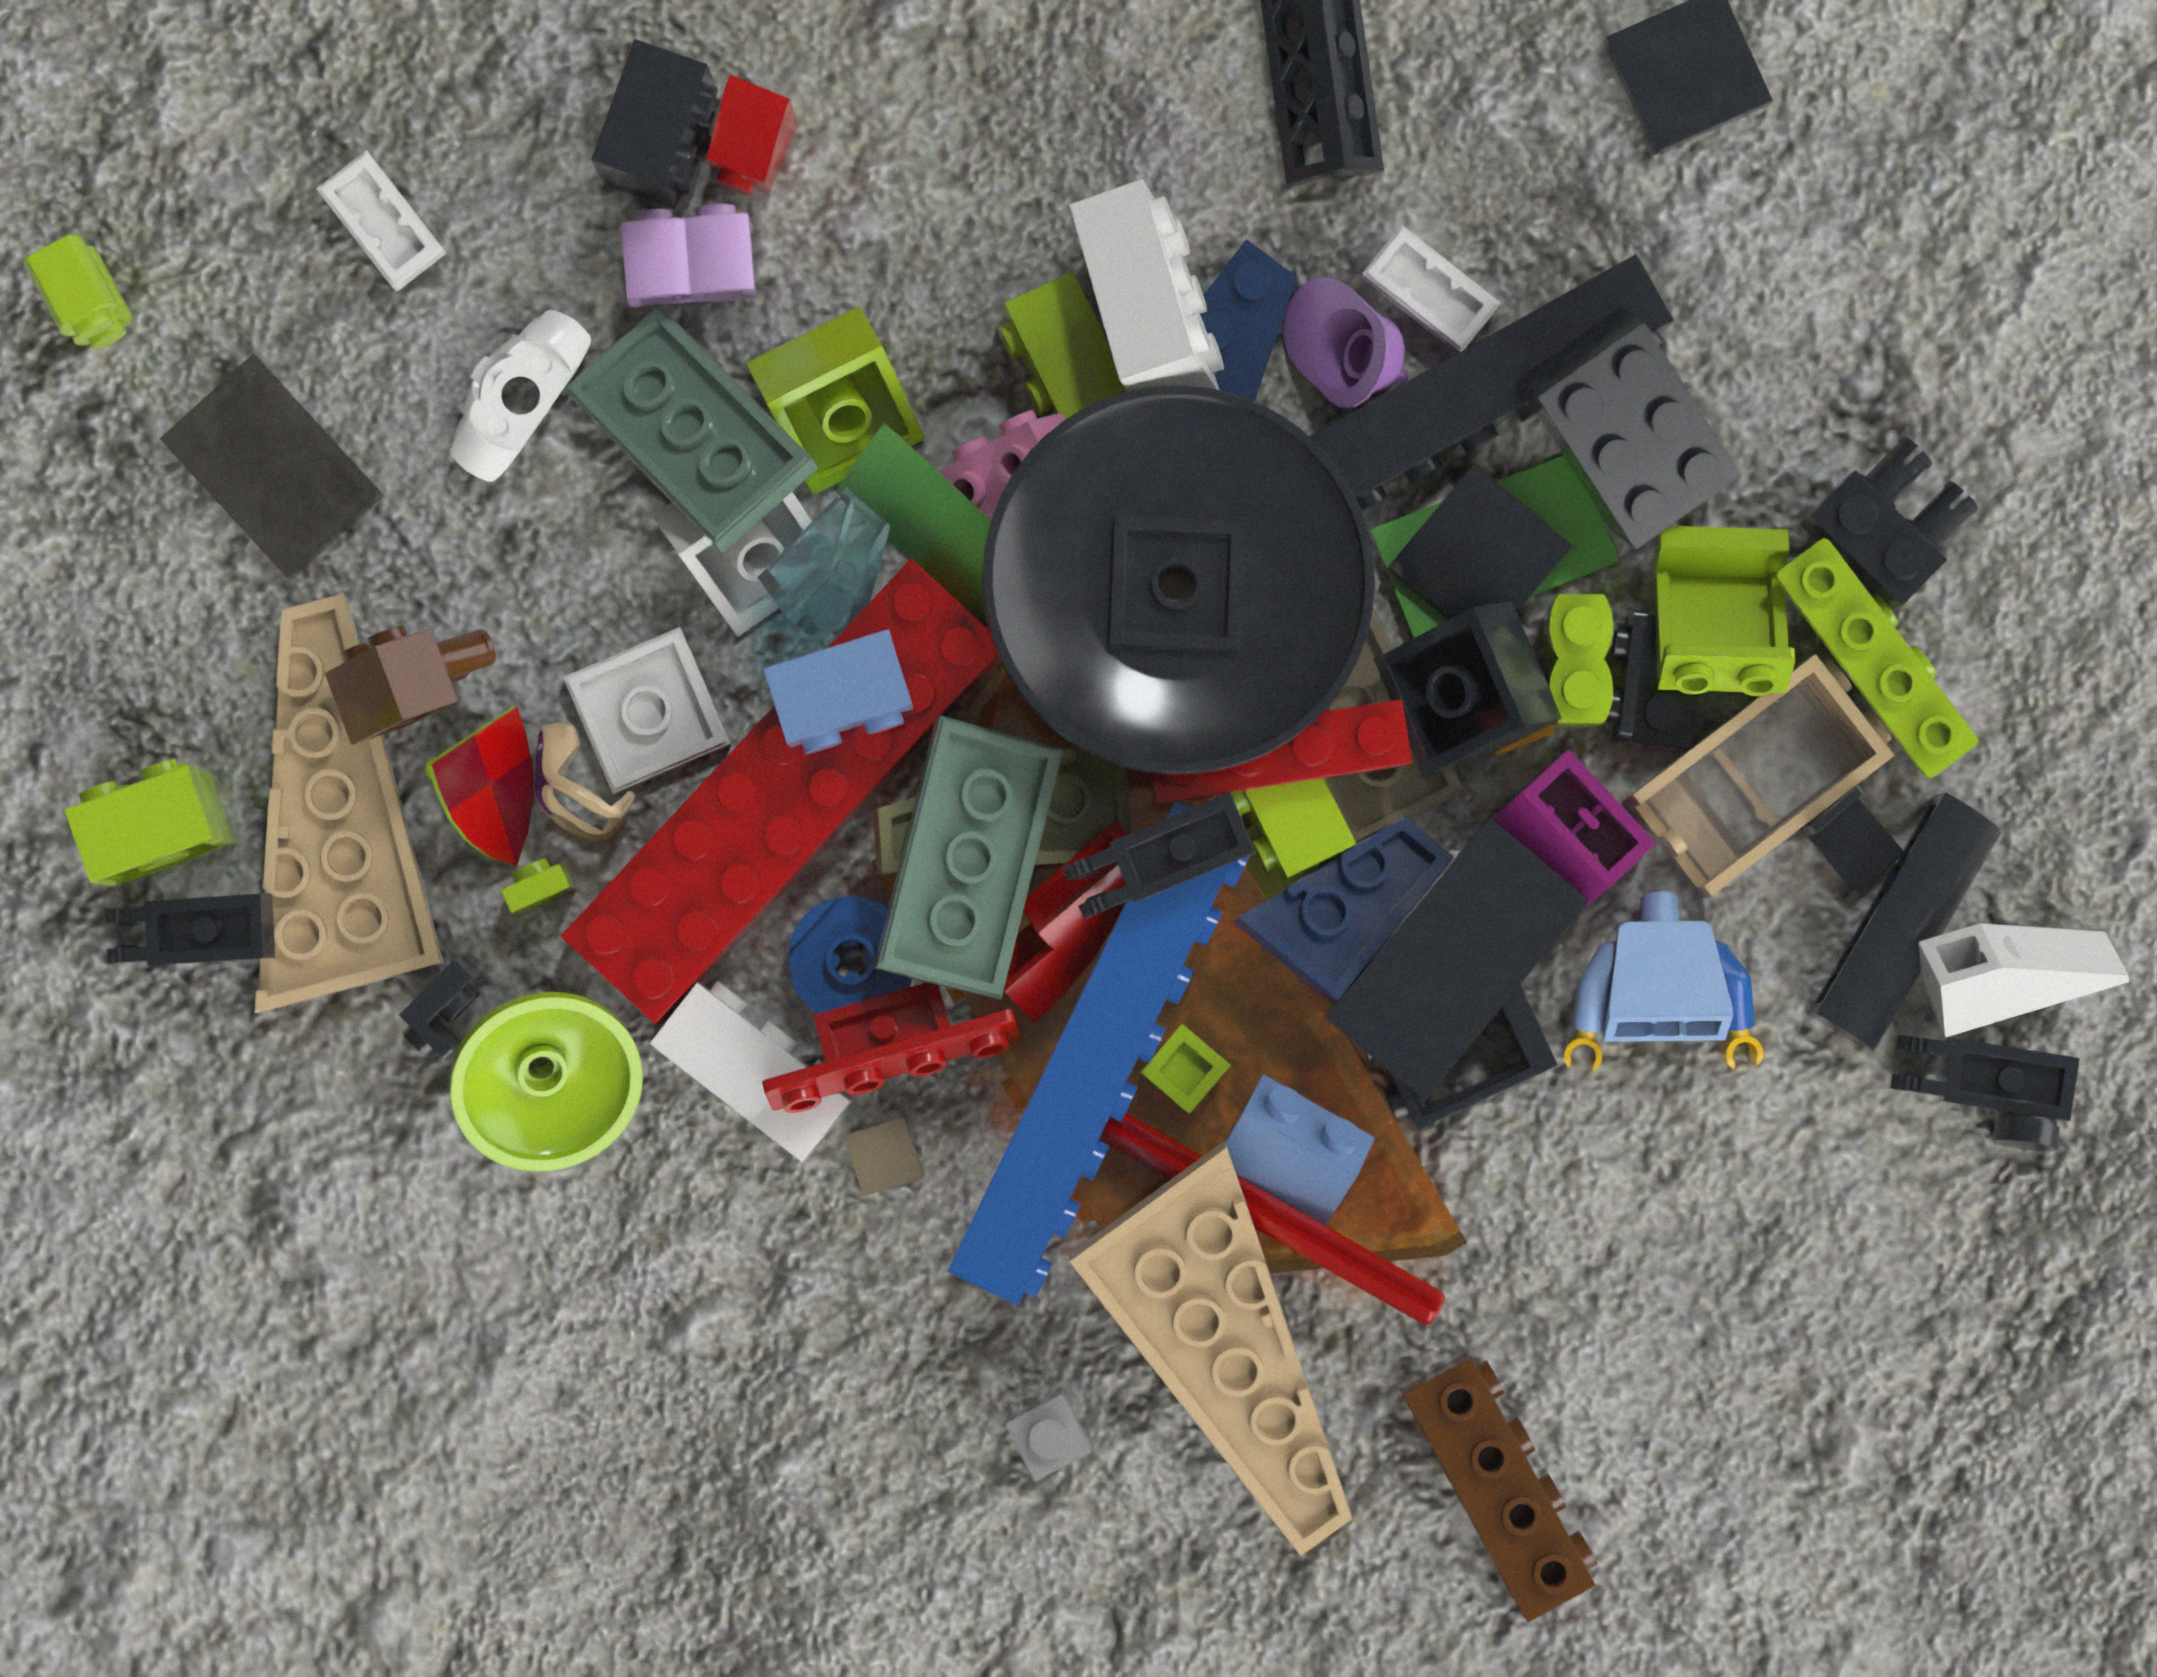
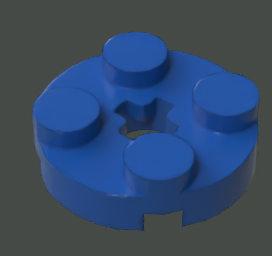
[788,896,913,1014]

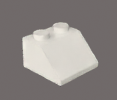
[652,492,841,637]

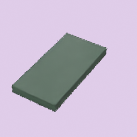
[564,305,818,554]
[873,715,1063,1001]

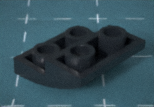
[1387,464,1572,620]

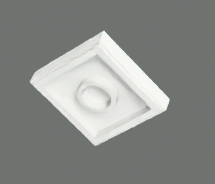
[563,627,732,795]

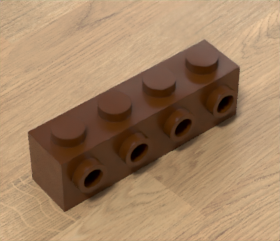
[1399,1353,1598,1623]

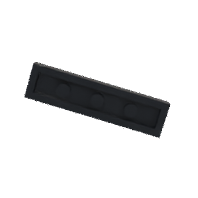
[1260,0,1384,185]

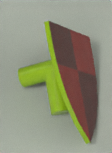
[425,706,533,866]

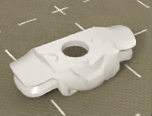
[450,310,591,482]

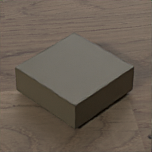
[844,1116,925,1197]

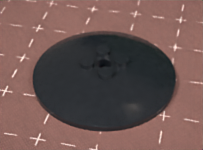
[982,385,1375,775]

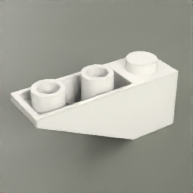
[1919,923,2129,1037]

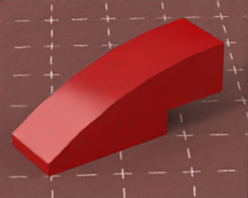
[1003,820,1128,1023]

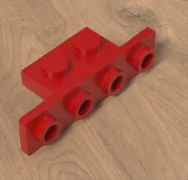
[762,982,1021,1113]

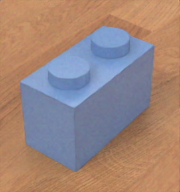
[763,629,914,754]
[1224,1074,1375,1225]

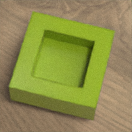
[501,858,577,915]
[1140,1024,1231,1114]

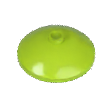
[449,992,643,1172]

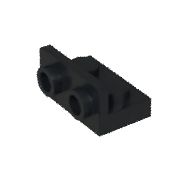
[1604,609,1697,750]
[399,957,484,1061]

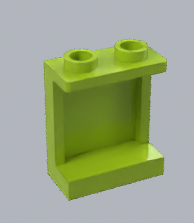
[1652,526,1795,696]

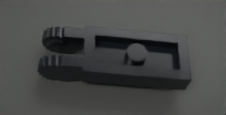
[1063,792,1256,919]
[105,893,275,965]
[1890,1035,2080,1121]

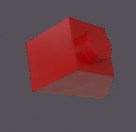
[706,75,798,196]

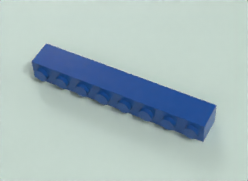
[947,801,1250,1306]

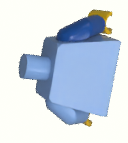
[1563,891,1764,1071]

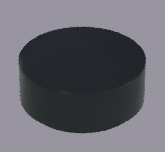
[1993,1115,2060,1151]

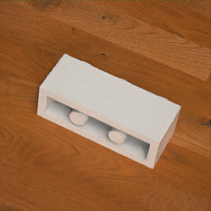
[650,981,852,1162]

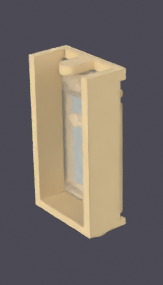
[1626,654,1895,898]

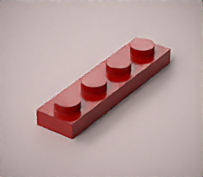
[1151,699,1413,805]

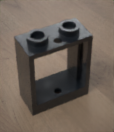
[1364,985,1558,1130]

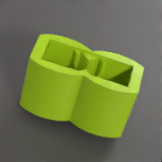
[23,235,133,350]
[1542,594,1613,728]

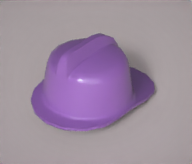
[1283,278,1409,408]

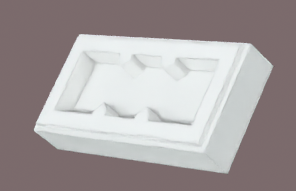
[316,150,447,292]
[1361,224,1501,353]

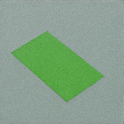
[835,422,991,629]
[1370,455,1620,638]

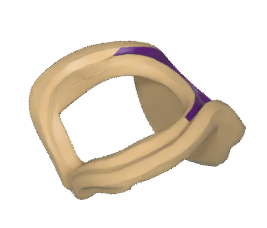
[534,721,635,843]

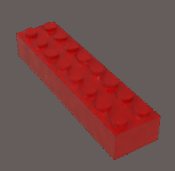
[560,558,1000,1024]

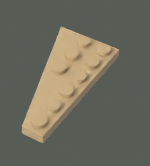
[254,593,444,1013]
[1069,1141,1352,1556]

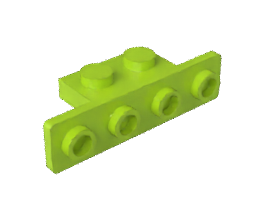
[1775,538,1978,779]

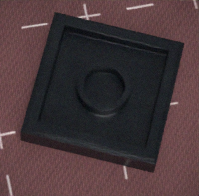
[1603,0,1773,156]

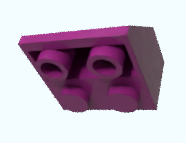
[1468,749,1657,912]

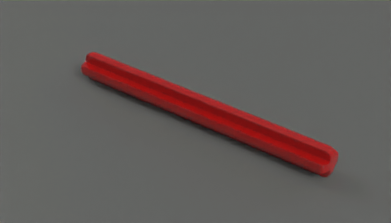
[1101,1113,1445,1325]

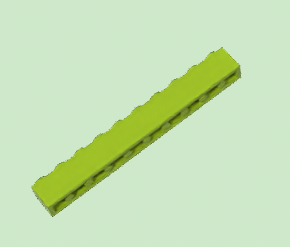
[997,271,1356,881]

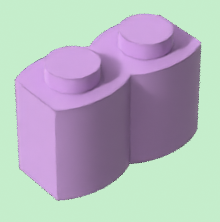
[621,204,756,308]

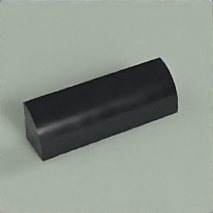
[1807,792,2001,1053]

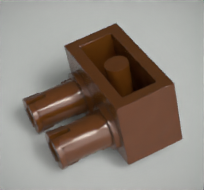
[324,625,496,745]

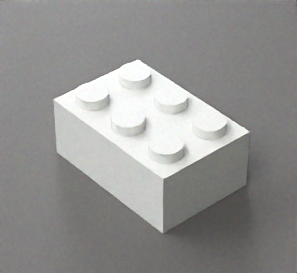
[1069,179,1224,391]

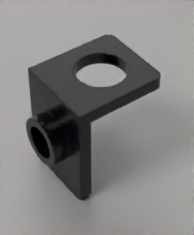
[1800,785,1903,892]

